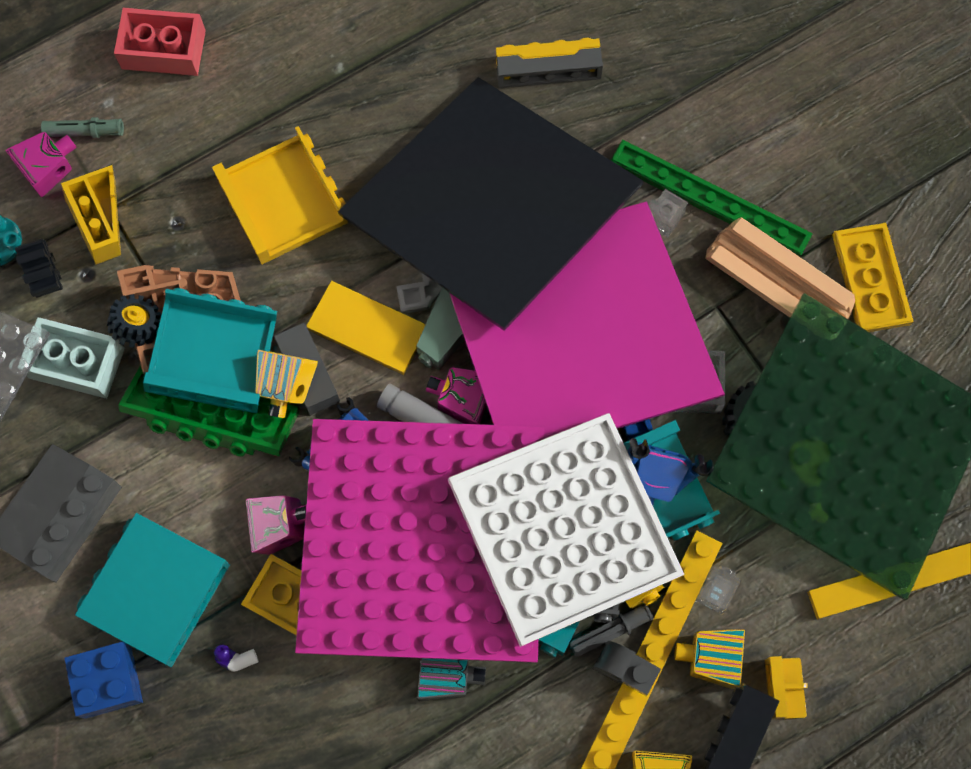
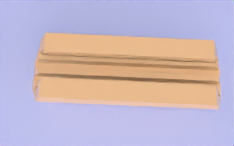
[705,217,855,342]

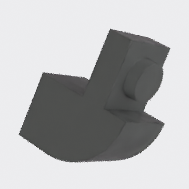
[592,641,661,696]

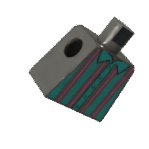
[417,658,486,701]

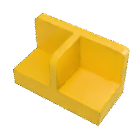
[765,656,808,719]

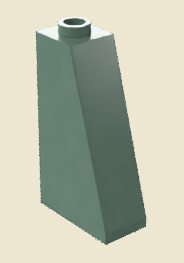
[416,288,465,370]

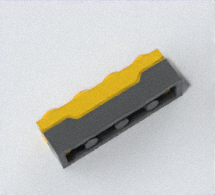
[496,38,603,88]

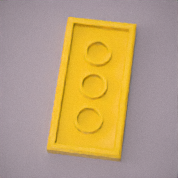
[832,223,914,334]
[307,281,426,375]

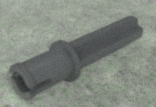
[569,603,653,657]

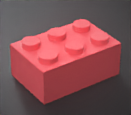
[114,8,206,76]

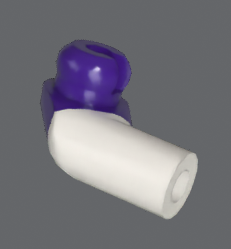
[214,645,259,672]

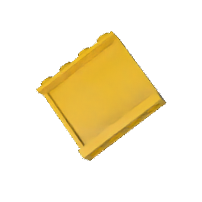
[212,126,348,264]

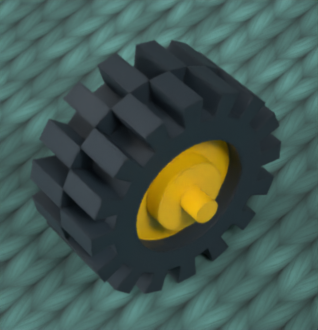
[107,294,161,348]

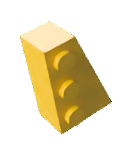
[61,165,121,265]

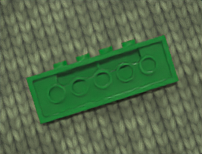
[118,365,299,457]

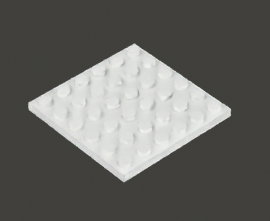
[448,413,684,647]

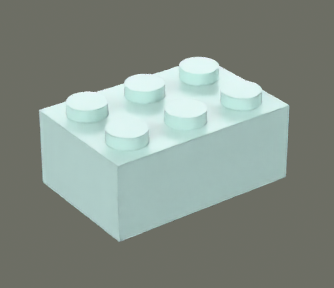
[18,317,125,399]

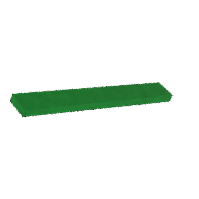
[611,139,813,257]

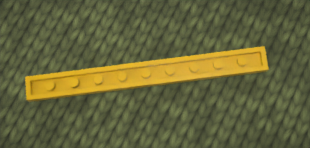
[581,530,723,769]

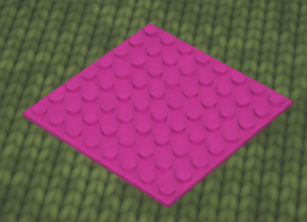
[449,201,725,439]
[295,419,544,663]

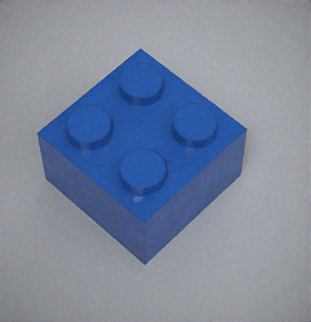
[64,642,143,719]

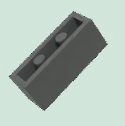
[273,322,340,416]

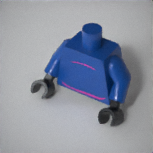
[627,438,713,506]

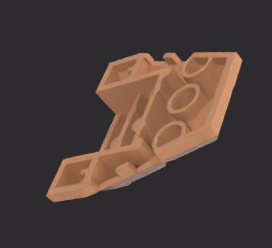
[117,265,241,375]

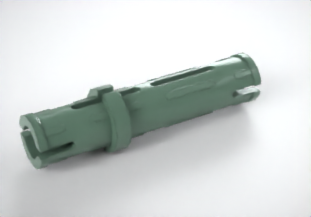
[41,117,124,138]

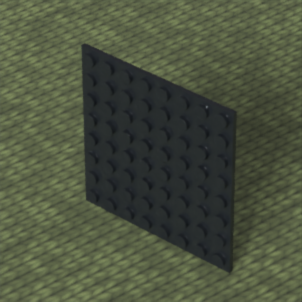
[338,77,643,331]

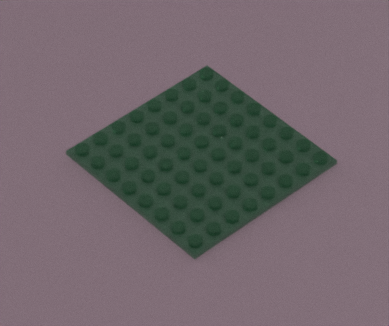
[706,293,971,601]

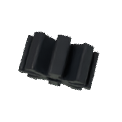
[15,238,63,298]

